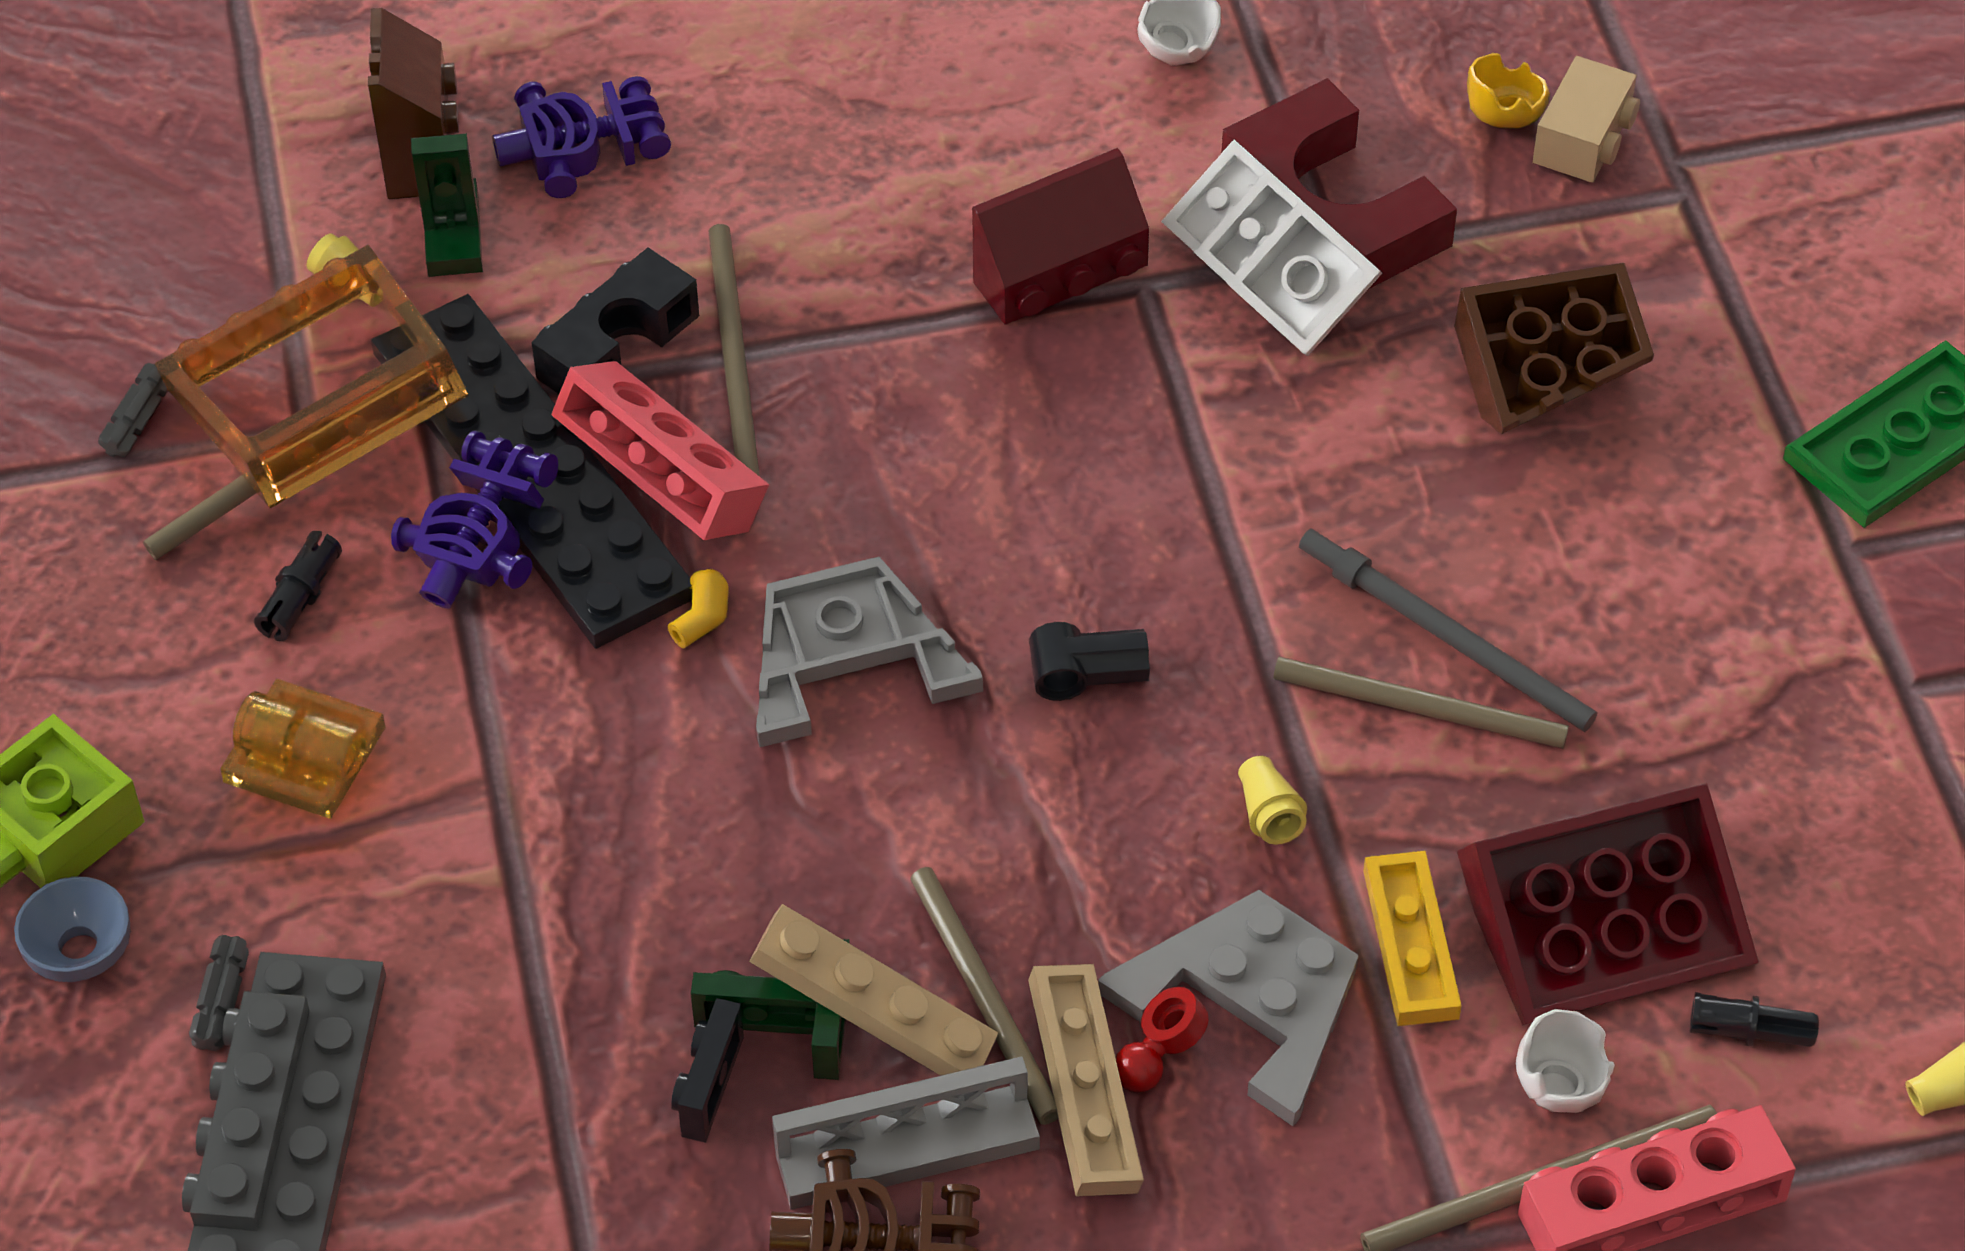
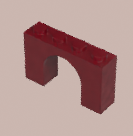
[1221,78,1457,289]

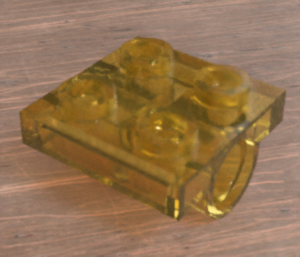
[220,678,386,819]

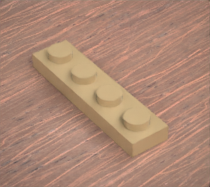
[749,904,998,1076]
[1028,964,1144,1196]

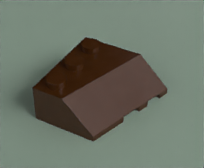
[368,8,459,199]
[1454,263,1654,434]

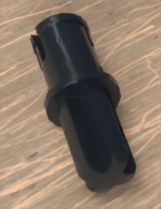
[1689,992,1819,1047]

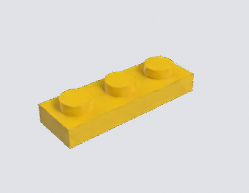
[1363,851,1462,1026]

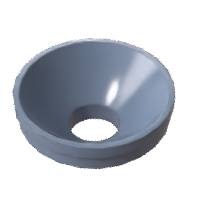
[14,877,131,982]

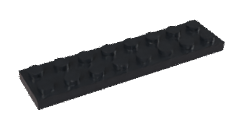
[371,294,692,649]

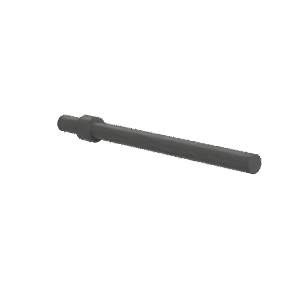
[1299,528,1598,732]

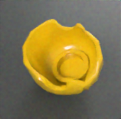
[1467,53,1550,128]

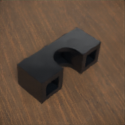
[531,247,700,394]

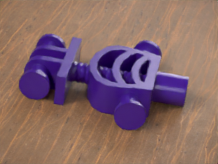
[492,76,671,198]
[391,431,558,609]

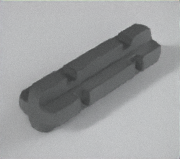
[98,362,173,457]
[189,935,249,1051]

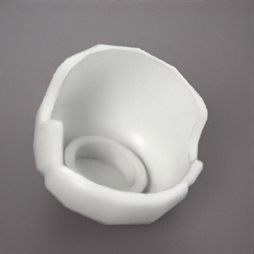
[1137,0,1221,66]
[1516,1009,1615,1113]

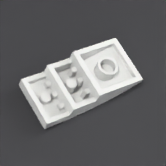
[1161,140,1382,357]

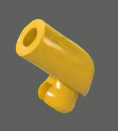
[668,569,729,648]

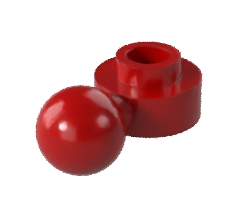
[1115,987,1209,1093]

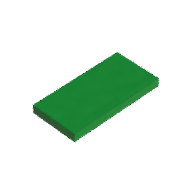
[1783,340,1965,528]

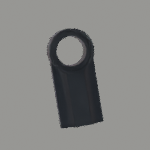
[1029,622,1150,701]

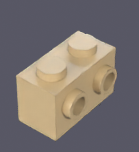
[1532,55,1640,183]

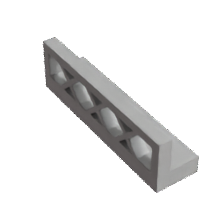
[772,1056,1040,1210]

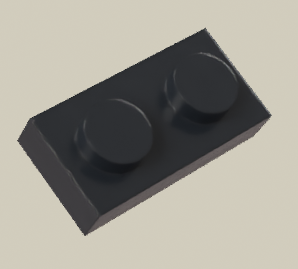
[671,998,744,1143]

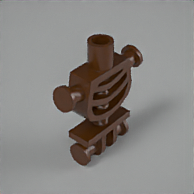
[769,1149,980,1251]

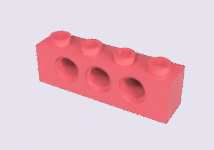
[551,361,769,540]
[1518,1105,1796,1251]

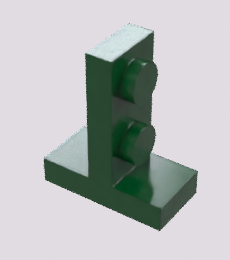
[411,133,483,277]
[690,939,850,1080]

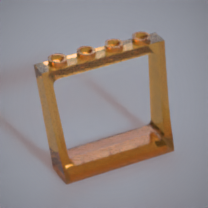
[154,245,469,508]

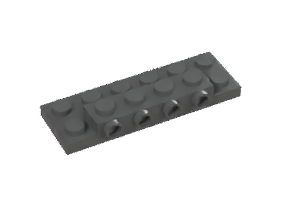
[182,952,386,1251]

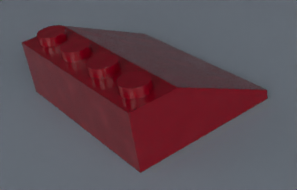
[1457,783,1759,1025]

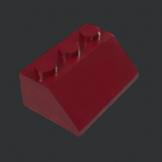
[972,148,1149,325]

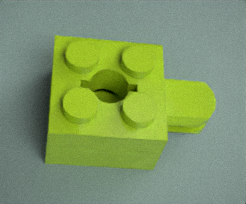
[0,713,145,888]

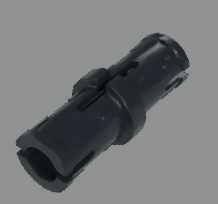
[254,531,342,641]

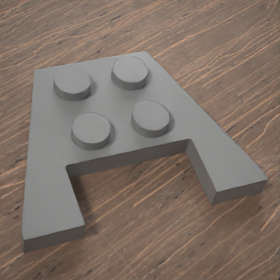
[756,557,983,747]
[1098,890,1359,1126]

